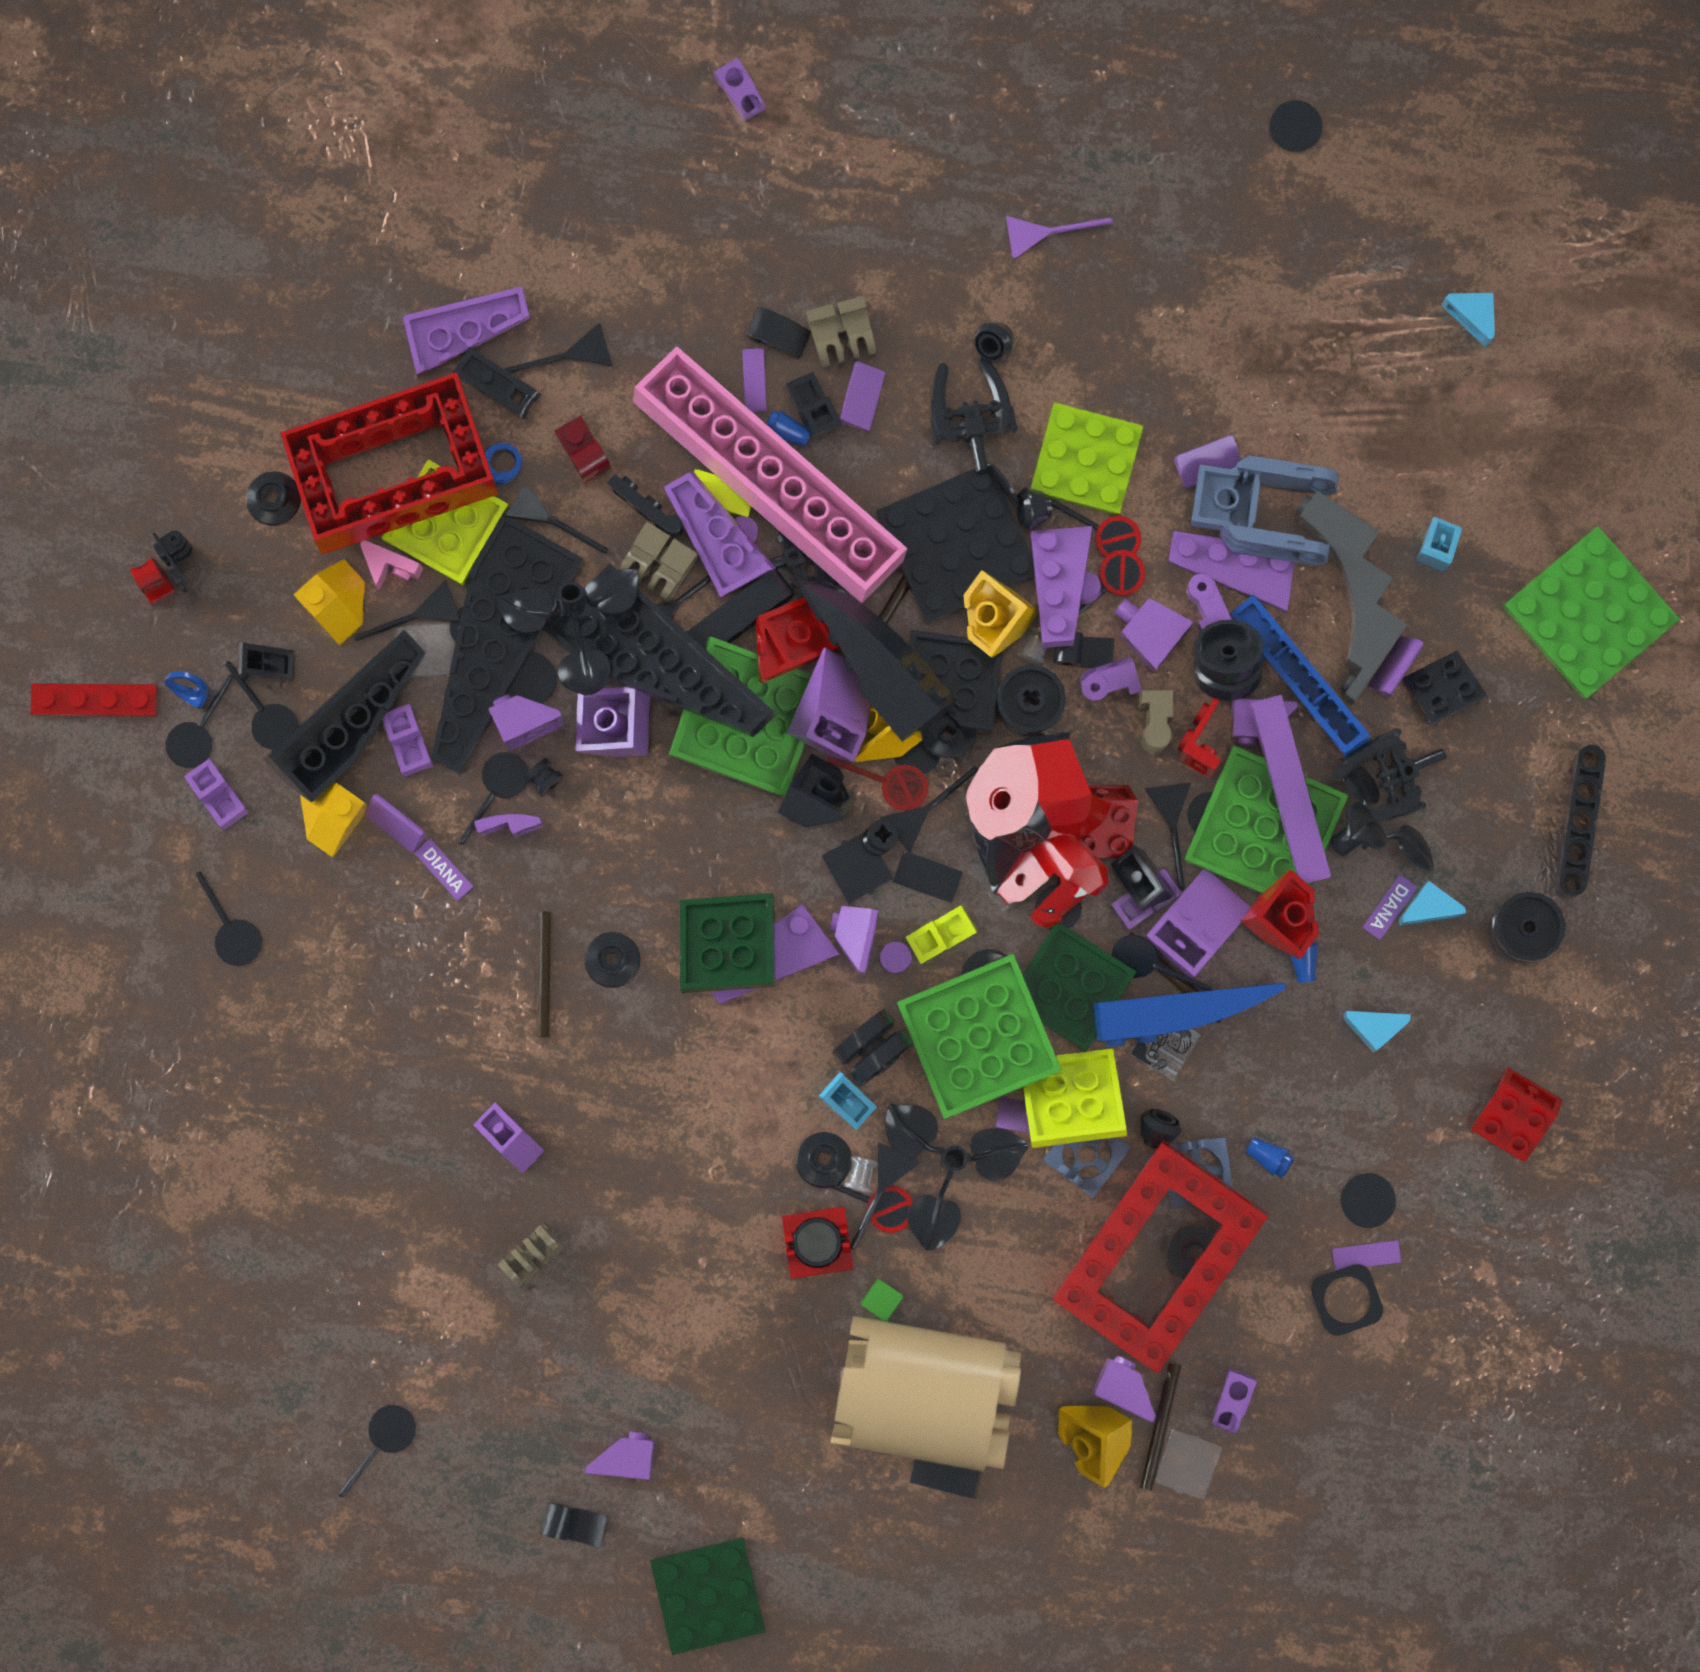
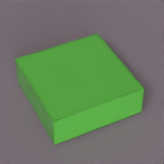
[860,1278,904,1322]

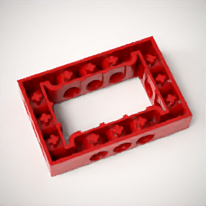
[280,372,499,555]
[1052,1139,1268,1374]

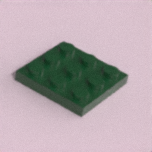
[680,893,776,993]
[1022,923,1137,1052]
[650,1537,766,1655]

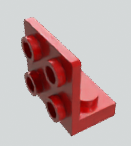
[1176,698,1221,779]
[1081,785,1138,858]
[1472,1067,1562,1162]

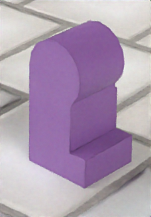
[714,57,766,121]
[1187,573,1232,632]
[1080,656,1142,701]
[1211,1367,1257,1434]

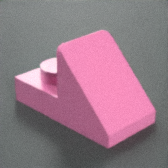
[360,540,423,590]

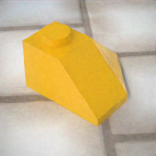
[293,559,366,646]
[963,570,1039,658]
[855,704,922,762]
[300,781,368,858]
[1058,1406,1132,1488]

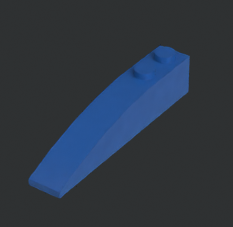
[1229,594,1372,759]
[1093,983,1285,1047]

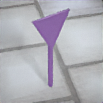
[1006,216,1113,261]

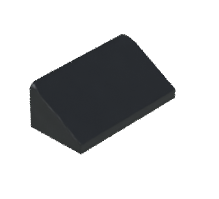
[1111,845,1173,911]
[893,851,963,903]

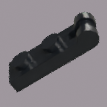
[452,347,542,421]
[607,474,683,539]

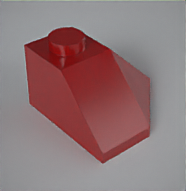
[1241,869,1319,959]

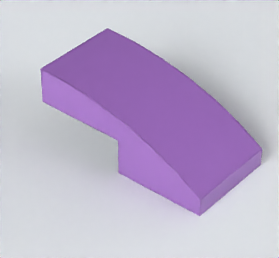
[382,704,433,777]
[184,758,249,831]
[474,814,544,838]
[1111,868,1183,930]

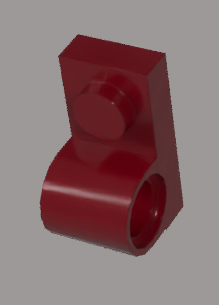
[554,416,612,486]

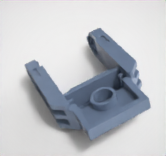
[1191,455,1339,565]

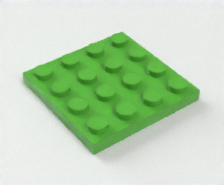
[1502,526,1680,700]
[668,637,812,797]
[1183,745,1349,894]
[897,954,1062,1120]

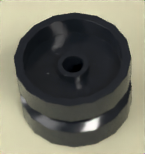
[1194,620,1263,701]
[996,664,1066,738]
[1489,892,1566,965]
[832,1008,913,1087]

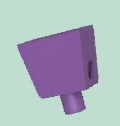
[1114,598,1193,673]

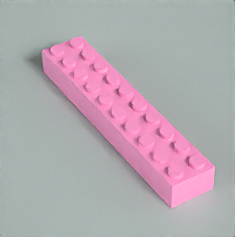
[633,346,907,603]

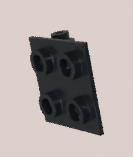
[152,531,198,598]
[1402,651,1488,726]

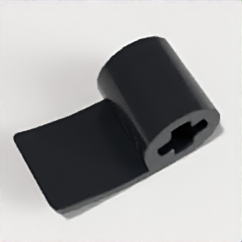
[745,307,810,359]
[1053,632,1114,668]
[540,1502,607,1547]

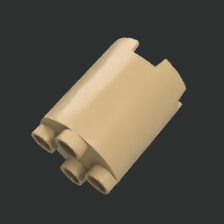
[831,1316,1021,1472]

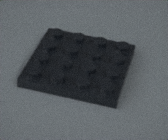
[876,468,1035,625]

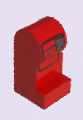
[130,558,176,605]

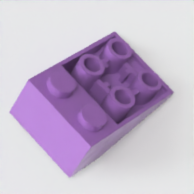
[787,648,870,762]
[1145,869,1251,979]

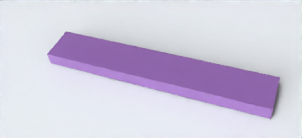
[1250,694,1331,883]

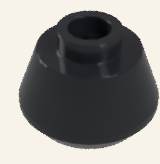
[973,322,1014,363]
[1016,487,1052,530]
[1140,1109,1182,1149]

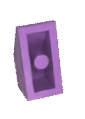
[1230,699,1297,746]
[473,1102,545,1173]
[586,1431,655,1480]

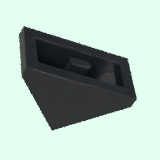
[238,642,294,682]

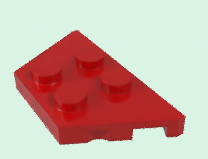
[756,597,841,684]

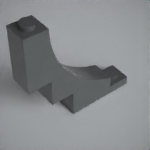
[1296,491,1407,706]

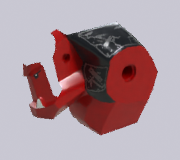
[965,730,1112,929]

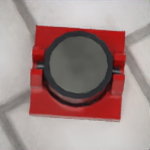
[782,1207,854,1279]

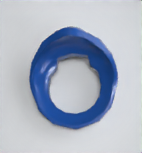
[485,442,522,485]
[164,671,209,708]

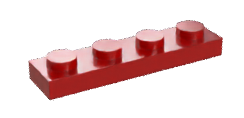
[30,683,158,717]

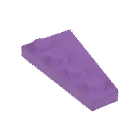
[402,286,530,377]
[664,472,776,597]
[1031,526,1093,648]
[1168,531,1295,613]
[710,904,840,1004]

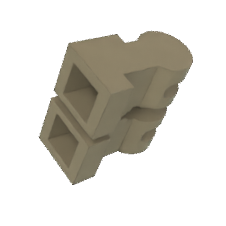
[806,296,876,368]
[619,521,700,603]
[1138,690,1174,754]
[497,1223,566,1288]

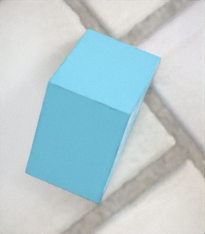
[1441,293,1495,347]
[1416,516,1462,572]
[1399,881,1466,926]
[1343,1011,1411,1053]
[819,1072,877,1130]

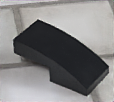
[784,372,842,437]
[909,1459,982,1499]

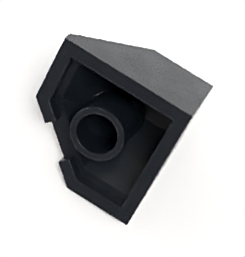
[777,754,856,827]

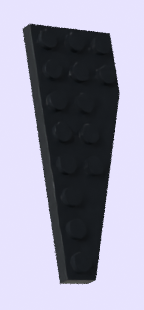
[431,514,584,775]
[544,563,776,737]

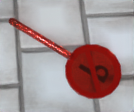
[827,757,928,811]

